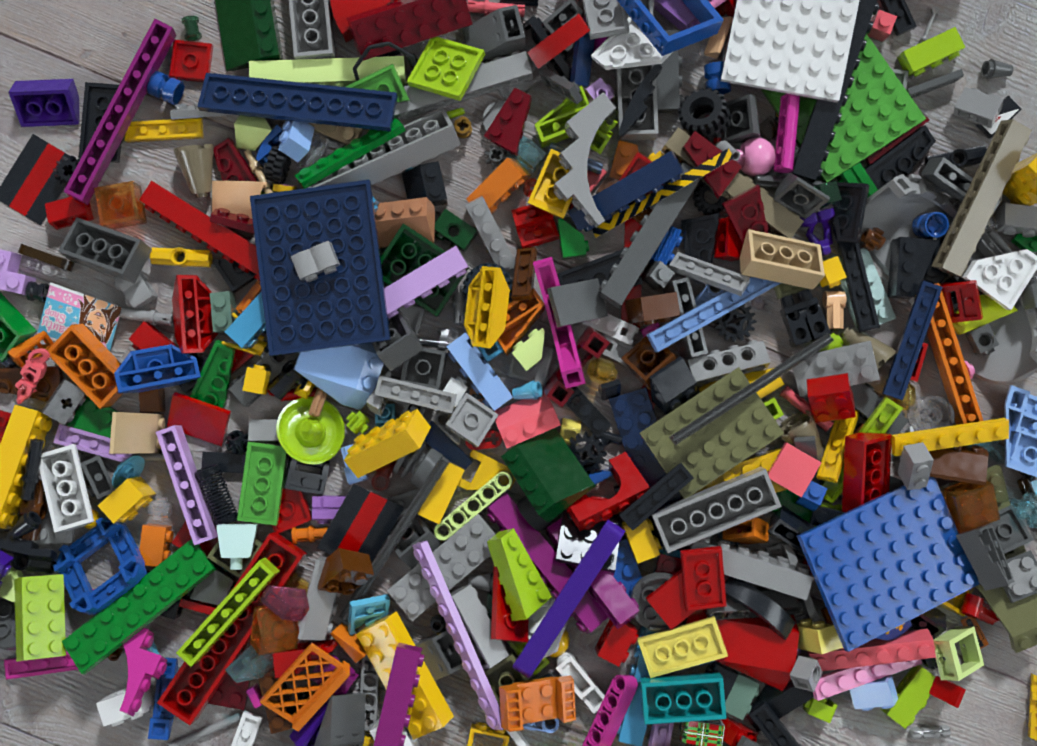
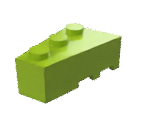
[535,85,589,148]

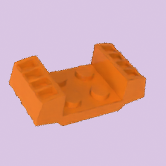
[499,675,576,732]

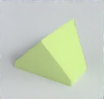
[234,115,272,152]

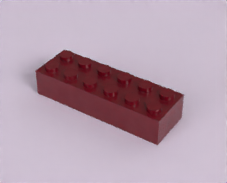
[347,0,473,61]

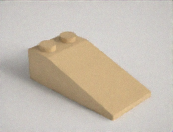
[109,412,166,454]

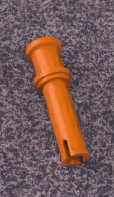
[291,525,329,545]

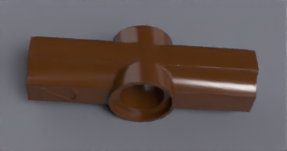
[20,479,47,541]

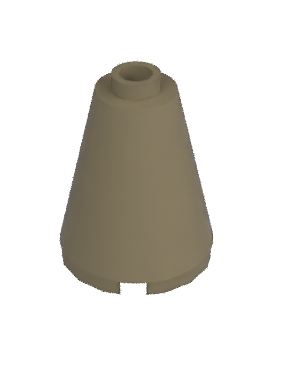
[173,144,214,198]
[841,326,896,371]
[780,410,825,462]

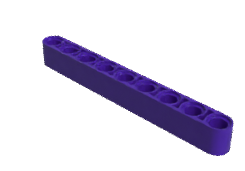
[512,520,625,679]

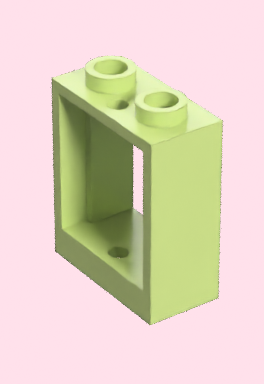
[933,626,984,681]

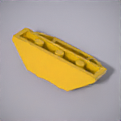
[464,266,510,349]

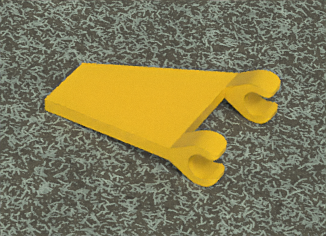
[457,450,516,490]

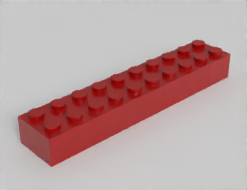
[157,532,307,725]

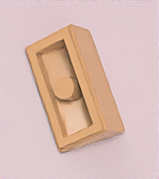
[704,16,733,59]

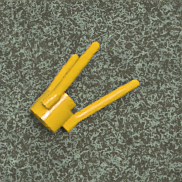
[221,313,267,356]

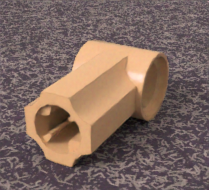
[822,291,847,329]

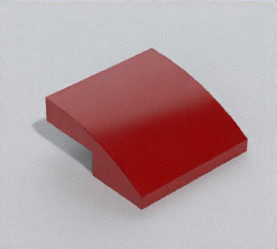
[511,205,559,248]

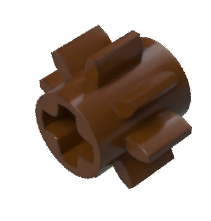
[860,227,886,251]

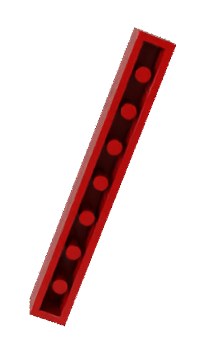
[139,181,260,281]

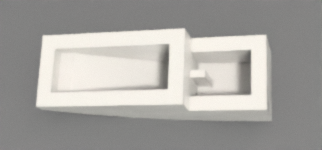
[556,655,605,714]

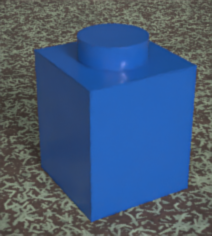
[796,481,828,512]

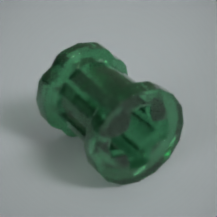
[181,16,202,41]

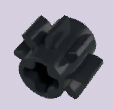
[225,430,249,455]

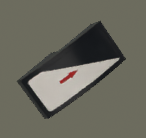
[976,95,1022,139]

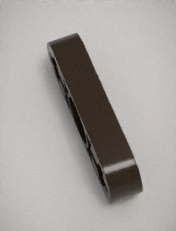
[17,244,75,272]

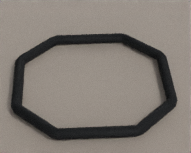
[353,42,416,86]

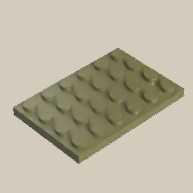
[639,367,784,499]

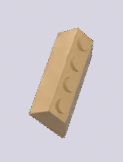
[740,229,825,289]

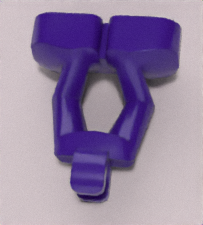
[800,208,835,256]

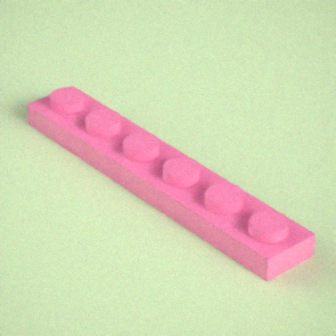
[813,659,922,701]

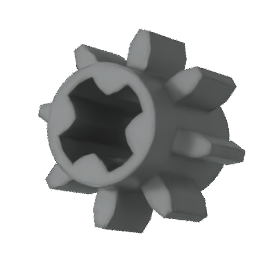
[485,145,507,169]

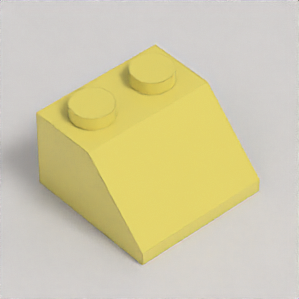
[797,618,843,654]

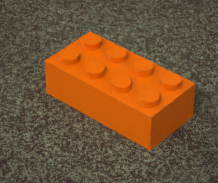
[47,324,124,409]

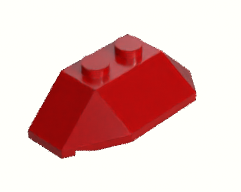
[172,275,218,354]

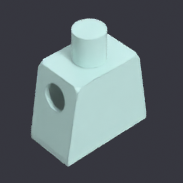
[217,524,258,570]

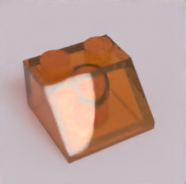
[250,602,299,655]

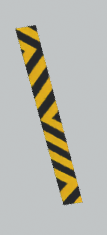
[592,148,734,238]

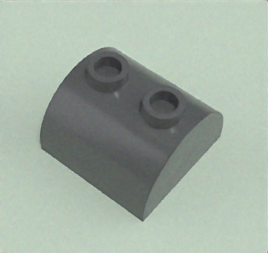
[722,94,760,143]

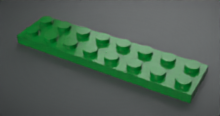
[62,539,216,675]

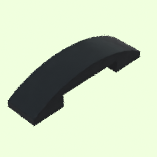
[725,576,796,639]

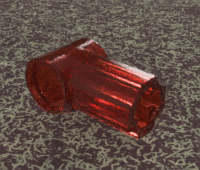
[371,460,396,491]

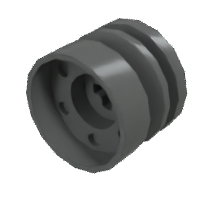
[393,442,443,489]

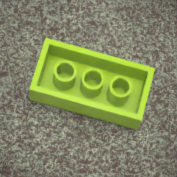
[14,574,66,662]

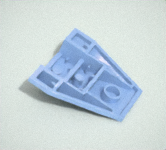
[294,343,384,410]
[1004,385,1037,477]

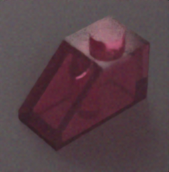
[260,585,309,621]

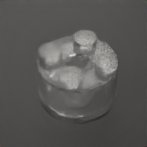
[907,396,955,431]

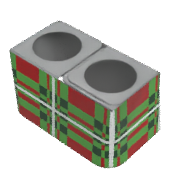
[680,720,725,746]

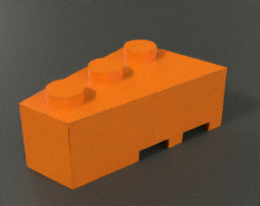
[466,158,531,214]
[497,288,546,356]

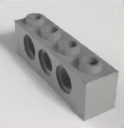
[686,340,771,386]

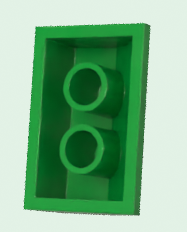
[0,292,37,362]

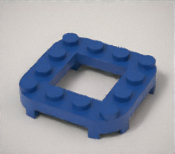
[53,517,147,615]

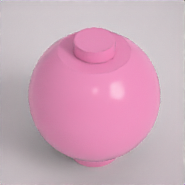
[736,138,775,177]

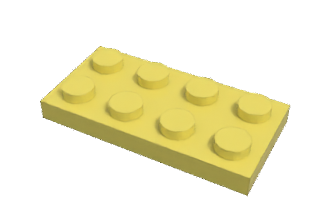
[638,616,728,678]

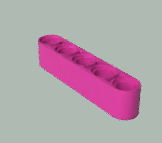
[582,675,638,746]

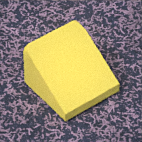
[560,418,581,445]

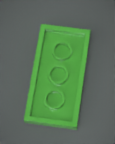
[237,442,288,526]

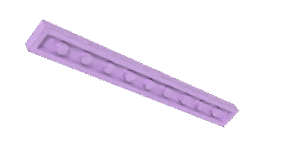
[412,541,503,730]

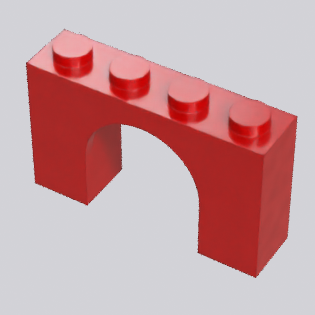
[566,452,650,531]

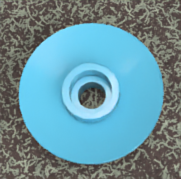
[112,455,145,488]

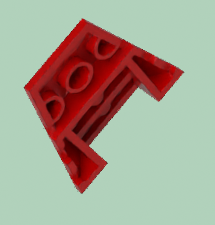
[715,615,799,691]

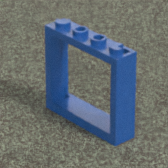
[617,0,724,56]

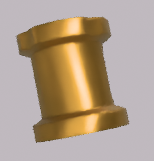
[454,117,472,139]

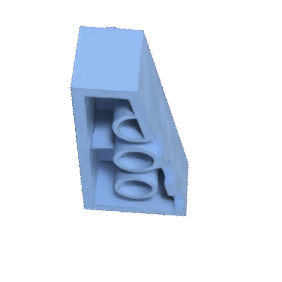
[446,332,513,411]

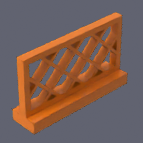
[260,643,350,732]

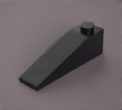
[745,656,814,732]

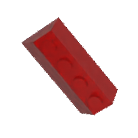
[842,432,892,513]

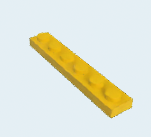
[891,418,1009,456]

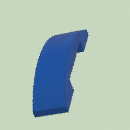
[148,657,178,740]

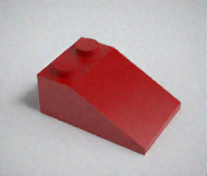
[273,639,339,678]

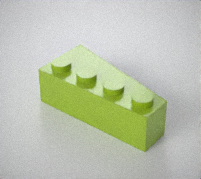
[487,528,552,621]

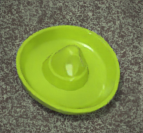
[276,397,345,464]

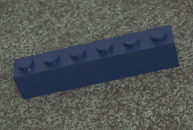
[568,151,684,232]

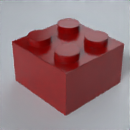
[807,373,856,423]
[595,619,638,667]

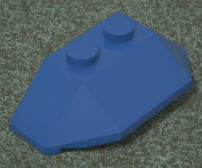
[114,344,201,393]

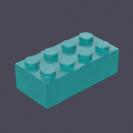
[640,672,727,725]

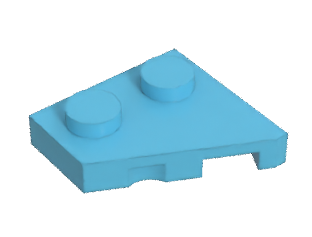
[348,594,390,635]

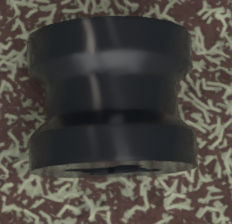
[26,281,49,303]

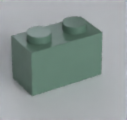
[210,291,237,334]
[725,669,760,720]

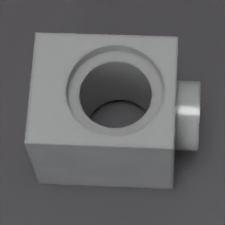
[790,656,823,692]

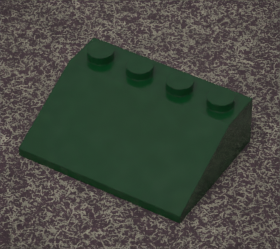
[215,0,283,72]
[380,223,470,317]
[501,428,596,522]

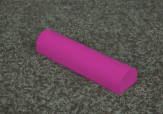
[774,93,800,173]

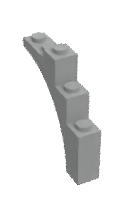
[553,92,616,228]

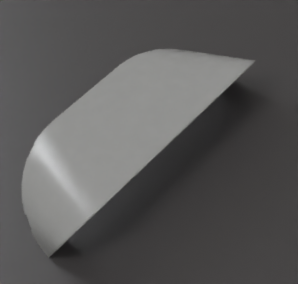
[860,174,1037,385]

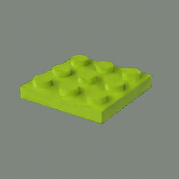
[407,37,485,101]

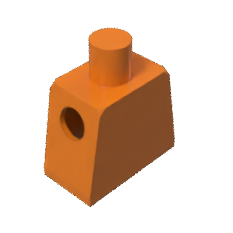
[723,517,769,544]

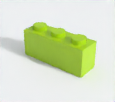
[897,27,966,77]
[880,665,935,729]

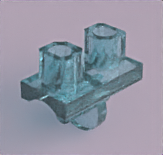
[1011,493,1037,528]

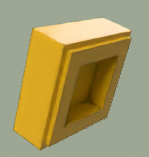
[273,183,297,192]

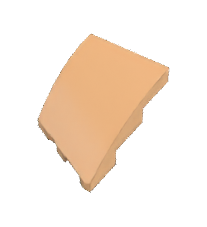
[212,181,267,219]

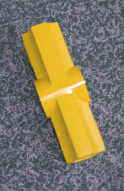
[150,247,213,268]

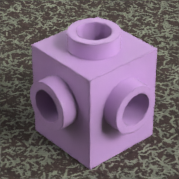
[584,77,615,103]

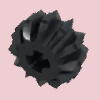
[53,156,80,187]

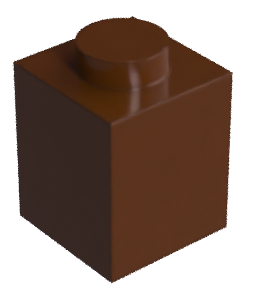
[139,388,166,413]

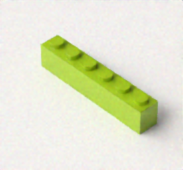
[176,557,280,667]

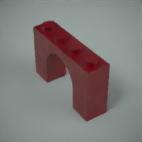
[543,326,610,408]

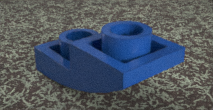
[256,125,283,166]

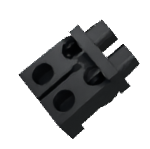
[780,289,831,347]

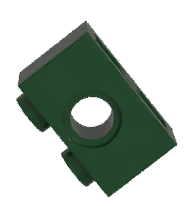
[434,209,478,252]

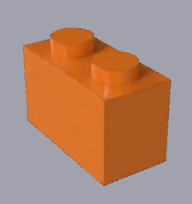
[139,523,174,567]

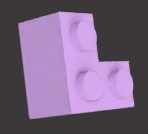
[0,249,36,296]

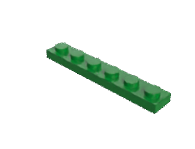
[295,117,406,189]

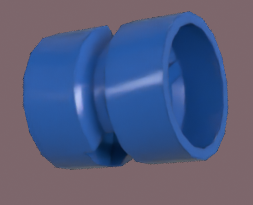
[704,61,731,94]
[147,71,185,105]
[912,212,949,239]

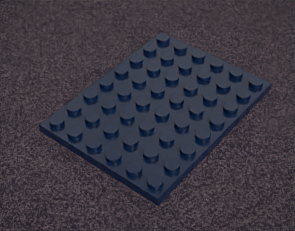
[250,180,391,356]

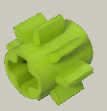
[346,410,370,435]

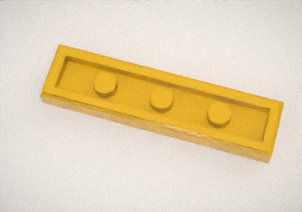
[124,118,203,143]
[816,410,859,483]

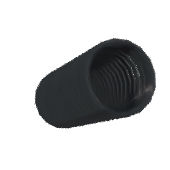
[195,463,238,527]

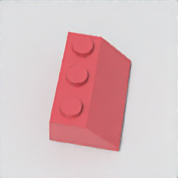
[494,390,561,448]

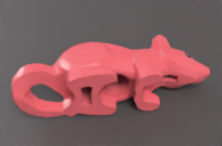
[15,348,50,405]

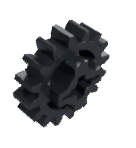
[713,304,757,342]
[567,432,607,474]

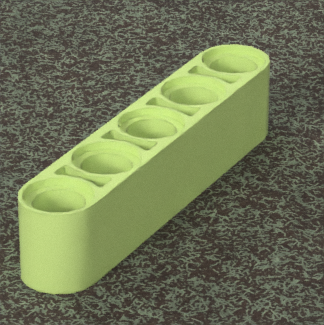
[434,471,513,540]

